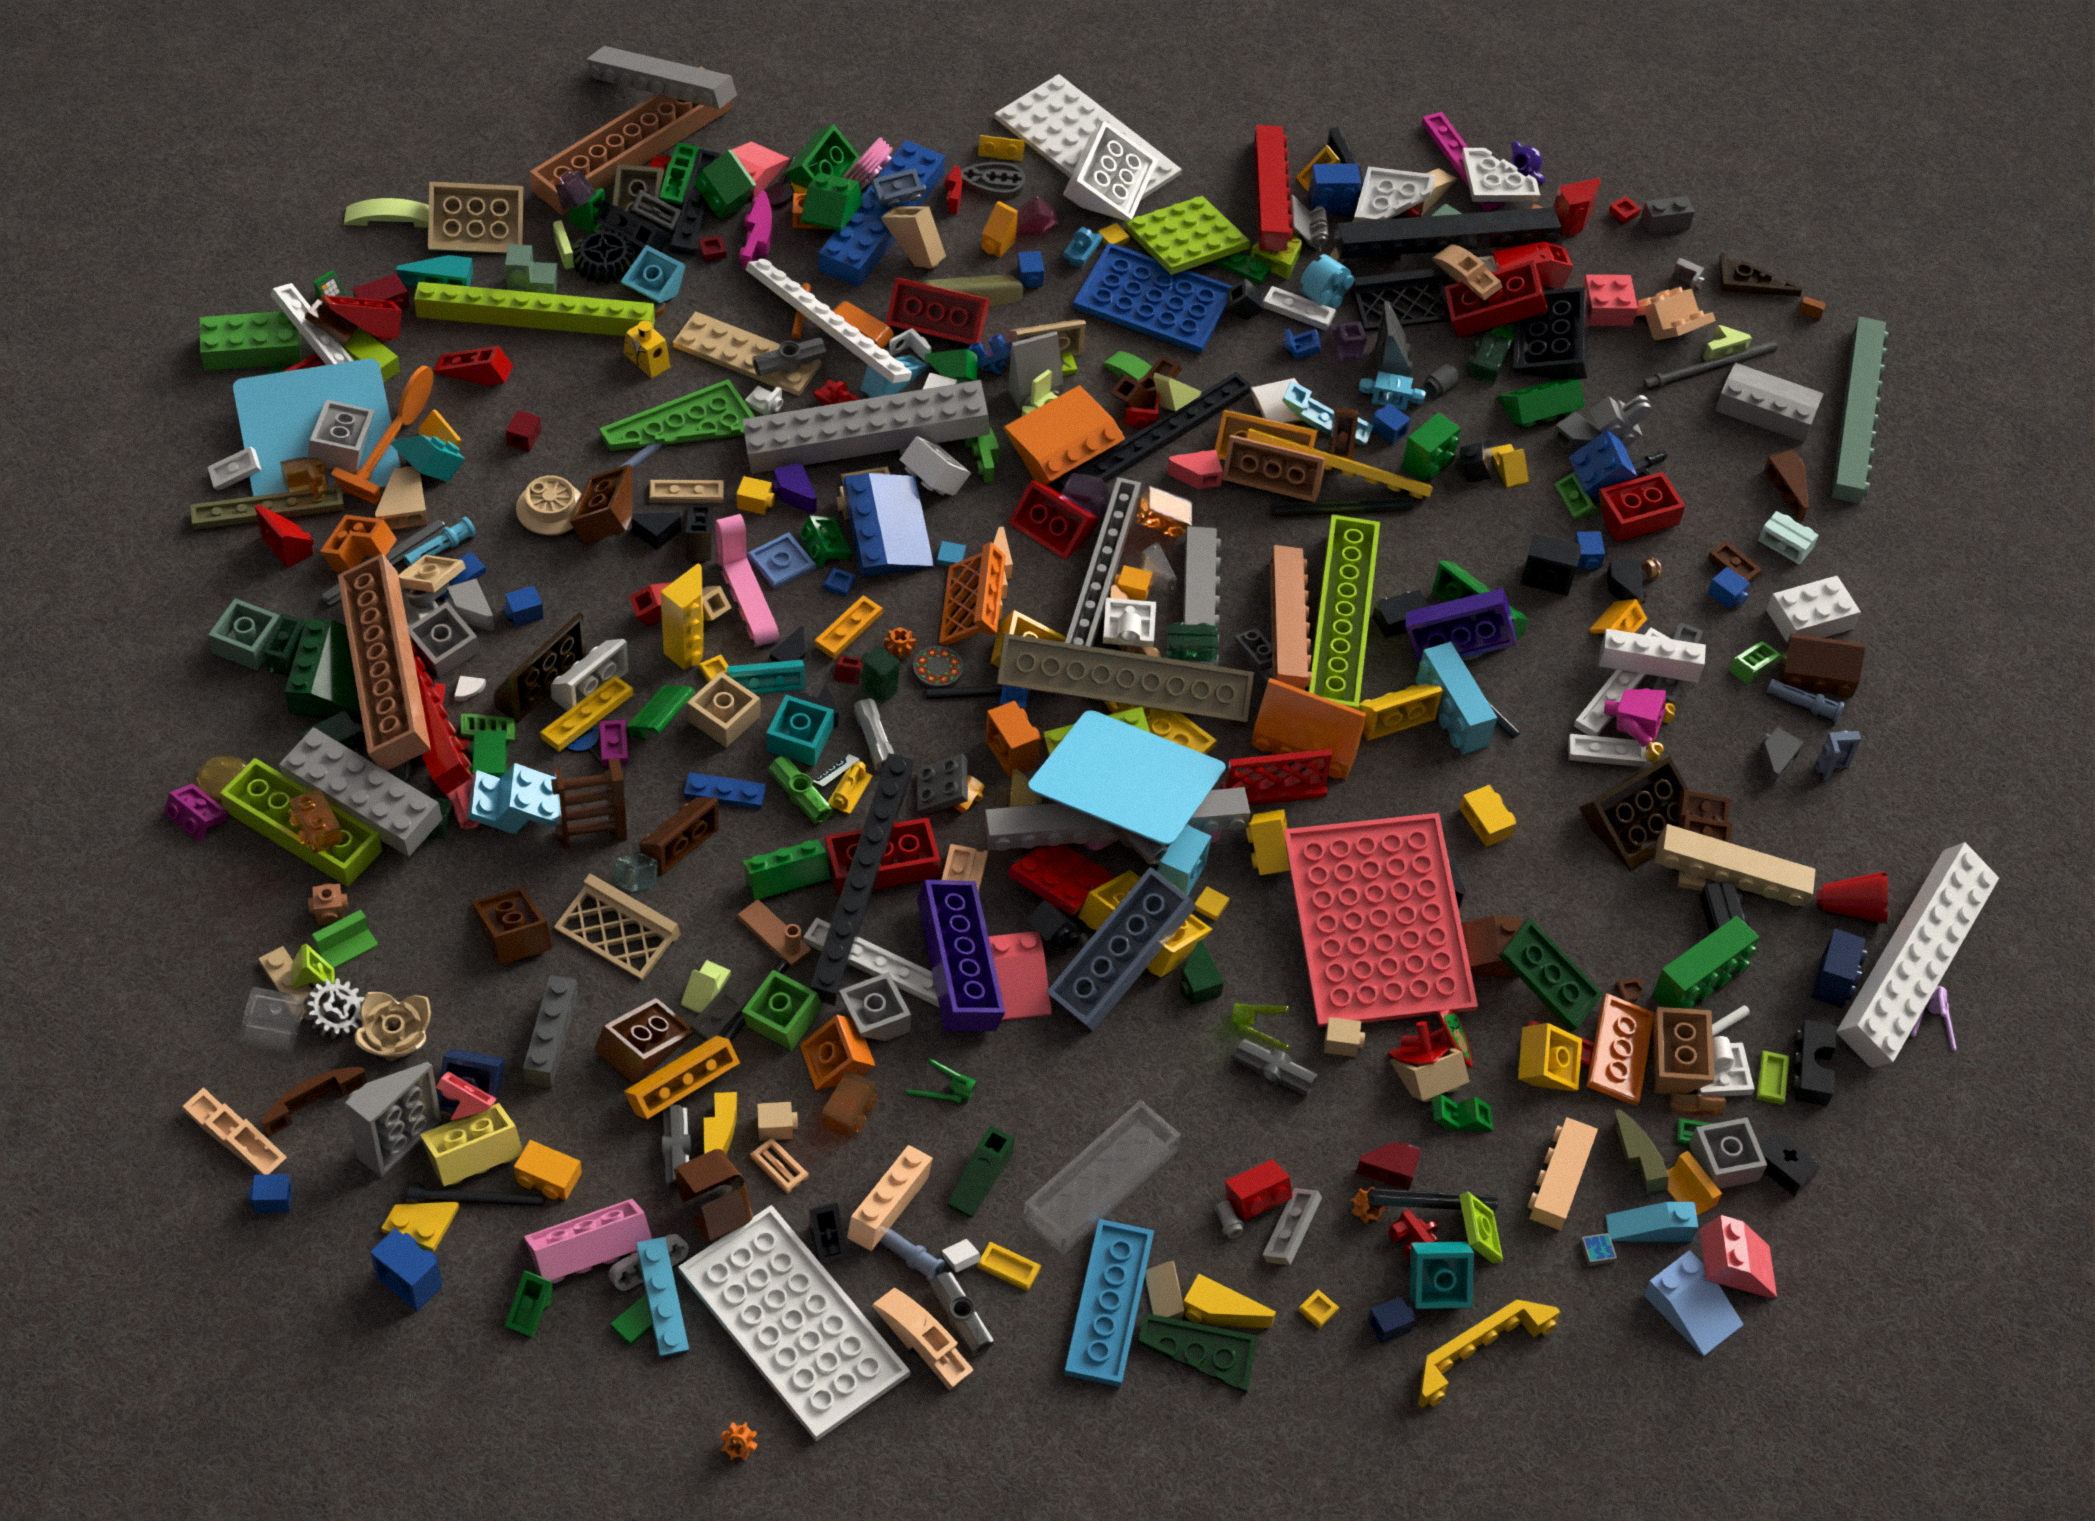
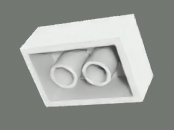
[1767,576,1861,642]

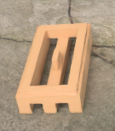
[750,1137,809,1194]

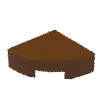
[1615,977,1643,1004]

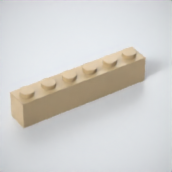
[1655,824,1815,906]

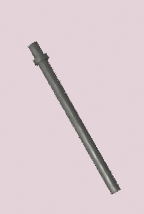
[1643,341,1778,389]

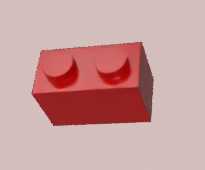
[1225,1159,1292,1221]

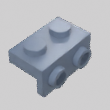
[871,168,926,208]
[1815,731,1861,782]

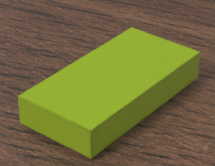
[1756,1051,1789,1105]

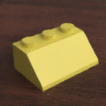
[420,1103,523,1186]

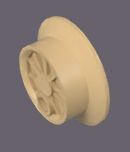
[516,476,581,535]

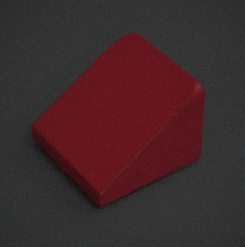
[834,656,864,685]

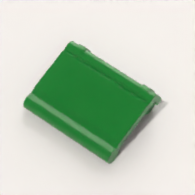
[626,685,695,741]

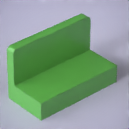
[312,910,378,969]

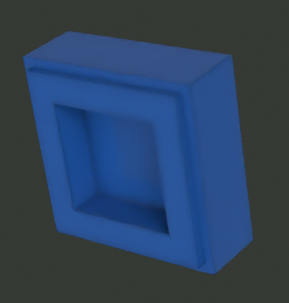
[823,567,856,597]

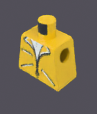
[623,321,671,379]

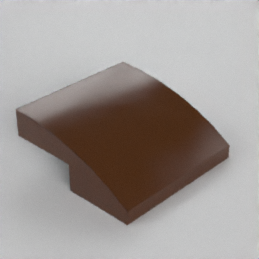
[1678,790,1732,843]

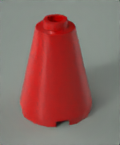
[1816,872,1888,924]

